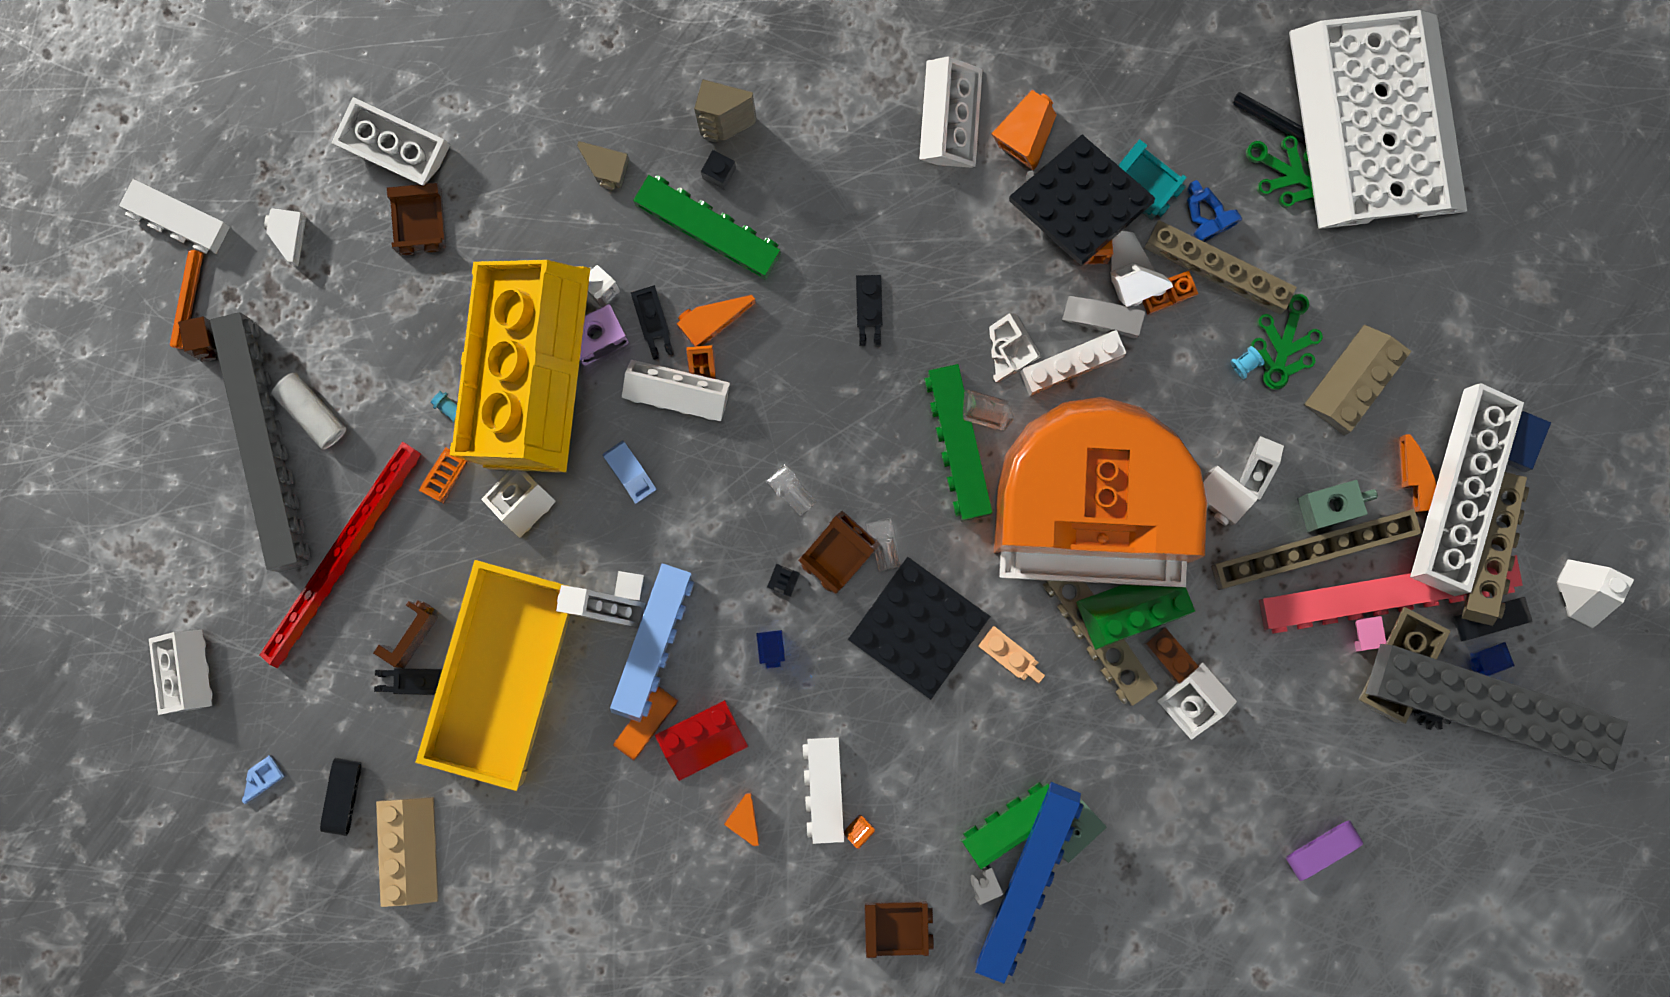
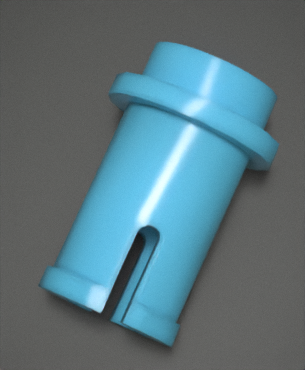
[431,391,457,422]

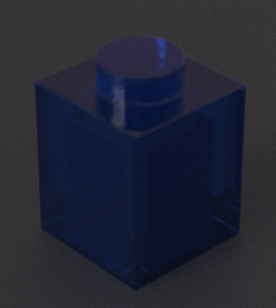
[756,630,786,669]
[1469,642,1515,676]

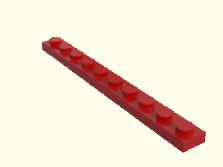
[259,441,421,669]

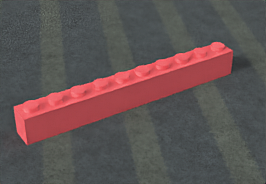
[1259,555,1523,634]

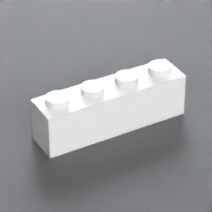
[119,179,230,254]
[1020,330,1126,396]
[622,359,730,421]
[556,585,646,628]
[803,737,844,844]

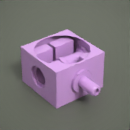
[580,304,630,366]

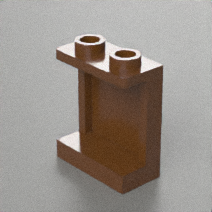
[387,183,446,255]
[798,511,881,594]
[373,600,438,668]
[865,901,934,958]

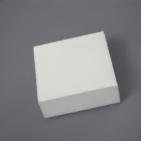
[614,571,644,601]

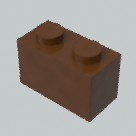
[178,316,218,362]
[1142,627,1199,684]

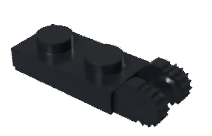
[856,275,883,346]
[630,285,674,360]
[374,668,442,695]

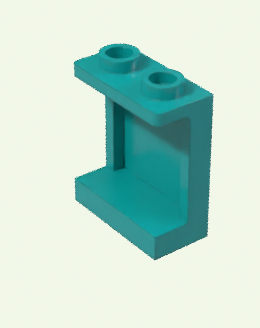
[1118,139,1187,221]

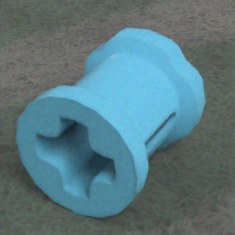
[1230,346,1265,379]

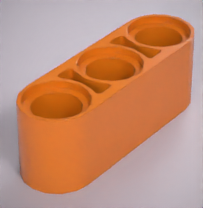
[613,686,678,761]

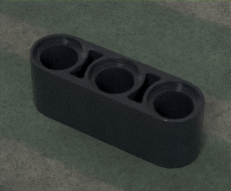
[1453,597,1533,642]
[320,757,362,836]

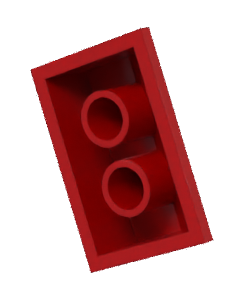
[655,700,749,781]

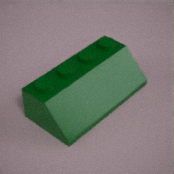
[1076,585,1196,650]
[961,782,1049,869]

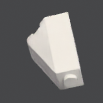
[1556,559,1634,628]

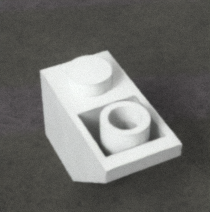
[1110,263,1173,307]

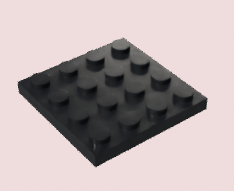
[1009,134,1155,266]
[848,556,991,700]

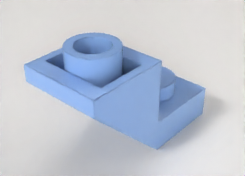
[602,440,656,504]

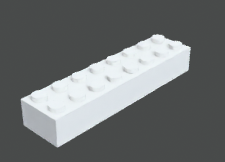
[1410,383,1524,596]

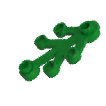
[1246,136,1314,208]
[1250,294,1323,390]

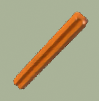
[170,250,203,349]

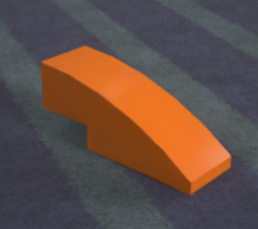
[1399,434,1436,513]

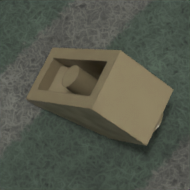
[577,141,629,190]

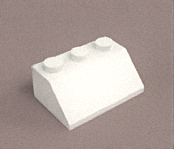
[149,629,212,715]

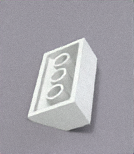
[919,56,983,168]
[331,97,450,186]

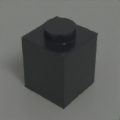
[701,150,736,190]

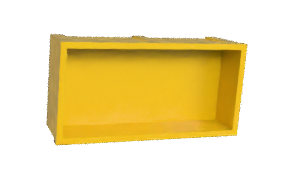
[450,260,590,473]
[415,560,571,791]

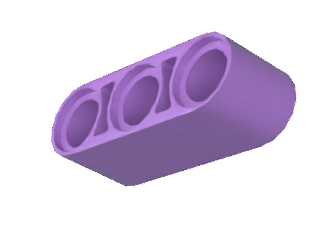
[1286,820,1364,881]

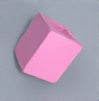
[1354,616,1386,651]

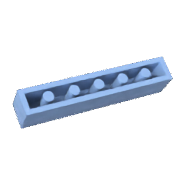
[610,563,694,722]

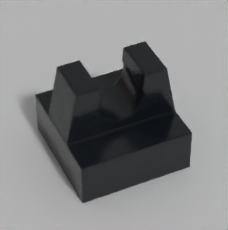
[767,564,800,597]

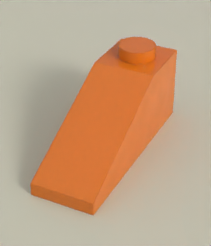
[677,295,756,347]

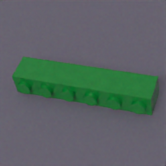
[633,174,781,280]
[924,364,993,522]

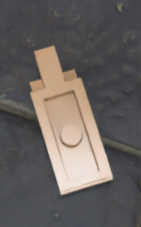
[978,626,1045,684]

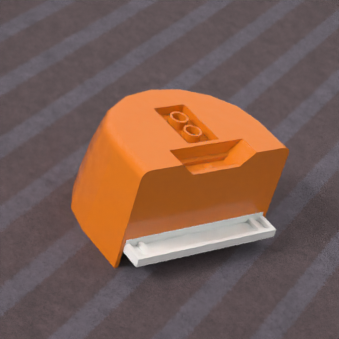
[994,397,1207,587]

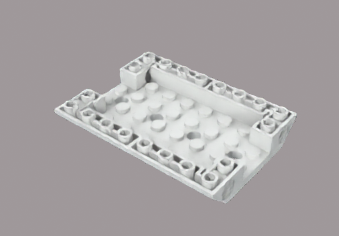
[1289,10,1467,229]

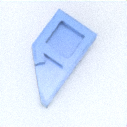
[242,755,286,804]

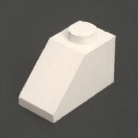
[264,208,306,267]
[588,265,620,308]
[1239,436,1284,500]

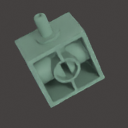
[1297,480,1378,532]
[1061,799,1107,863]

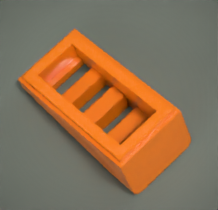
[419,447,468,504]
[844,815,875,849]

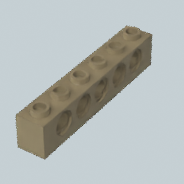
[1144,220,1297,315]
[1462,472,1529,626]
[1042,580,1158,706]

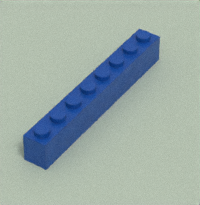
[975,782,1084,983]

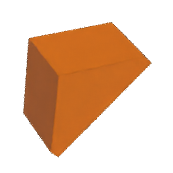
[686,345,716,379]
[724,793,760,846]

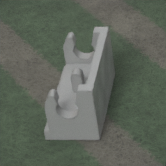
[970,865,1003,905]

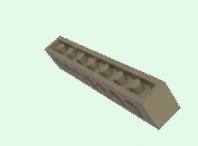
[1211,509,1422,590]

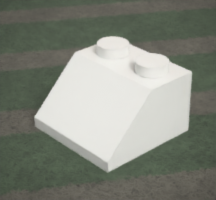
[1203,466,1259,526]
[481,470,556,538]
[1157,663,1237,740]

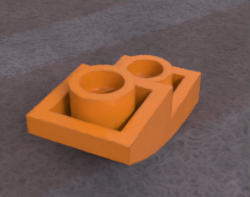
[1142,271,1198,315]

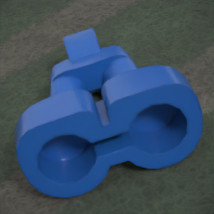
[1187,180,1242,242]

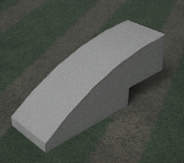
[1062,296,1146,339]

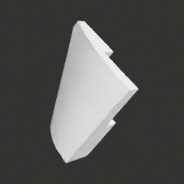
[1110,231,1155,283]
[989,313,1042,382]

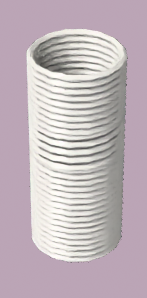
[271,373,346,449]

